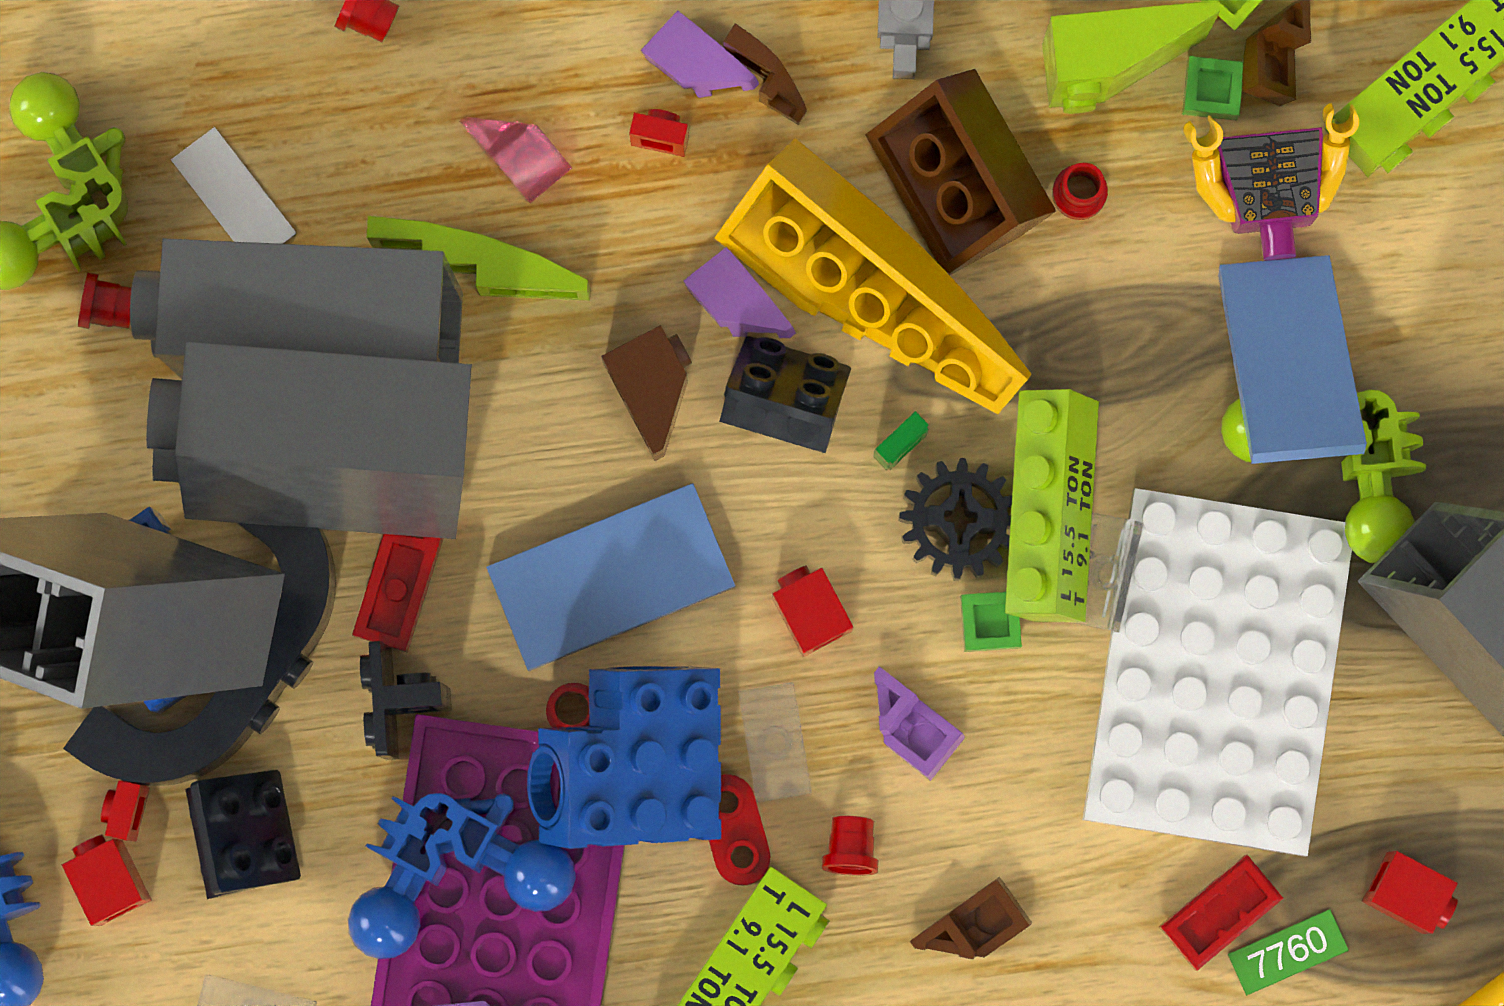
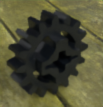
[898,458,1012,581]

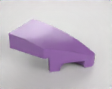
[641,10,759,98]
[684,247,796,338]
[874,666,965,781]

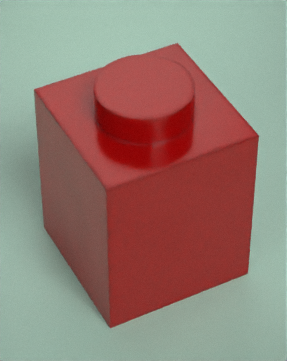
[772,565,854,657]
[61,834,152,926]
[1362,851,1458,934]

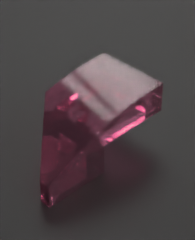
[459,116,572,203]

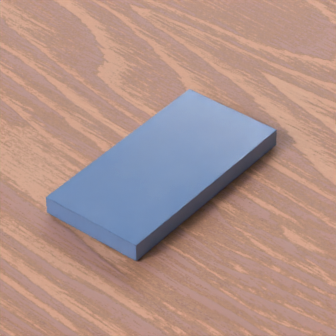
[1218,255,1367,464]
[486,483,735,671]

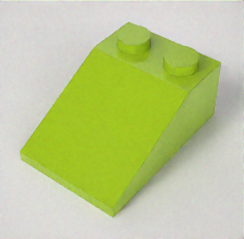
[1042,0,1220,114]

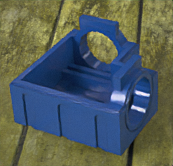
[527,666,721,849]

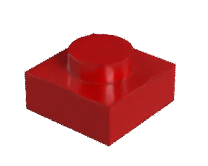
[629,109,689,157]
[100,780,150,842]

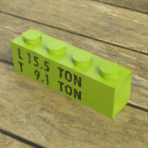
[1324,0,1504,177]
[1005,389,1099,622]
[677,866,830,1006]

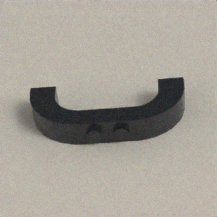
[63,523,336,786]

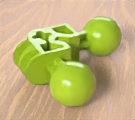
[0,72,128,290]
[1221,389,1426,563]

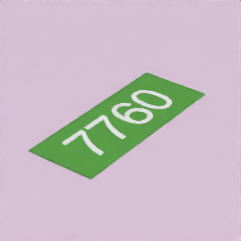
[1228,909,1349,996]

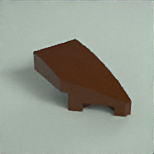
[1242,0,1311,106]
[723,23,807,125]
[910,877,1032,959]

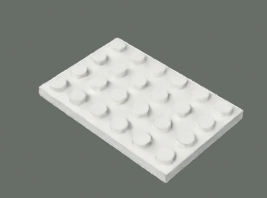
[1082,488,1352,856]

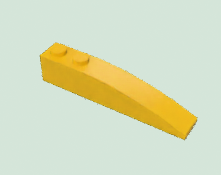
[714,138,1032,414]

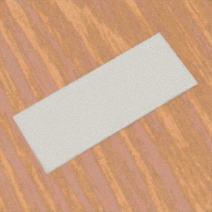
[171,127,296,244]

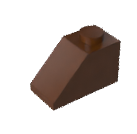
[601,325,692,461]

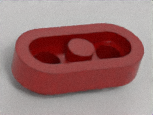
[709,774,771,886]

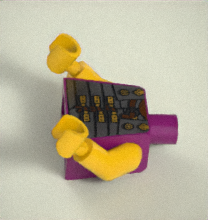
[1183,103,1359,261]

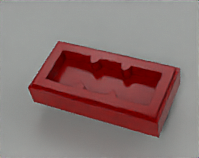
[1159,854,1284,971]

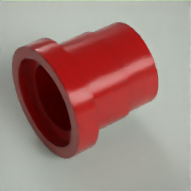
[334,0,400,43]
[1052,162,1108,220]
[78,272,132,329]
[546,683,589,728]
[822,816,879,876]

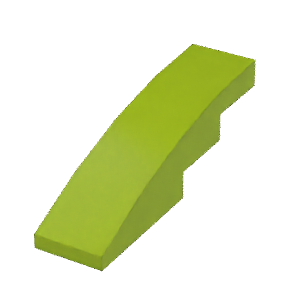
[366,216,590,301]

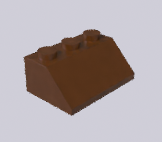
[865,69,1056,275]

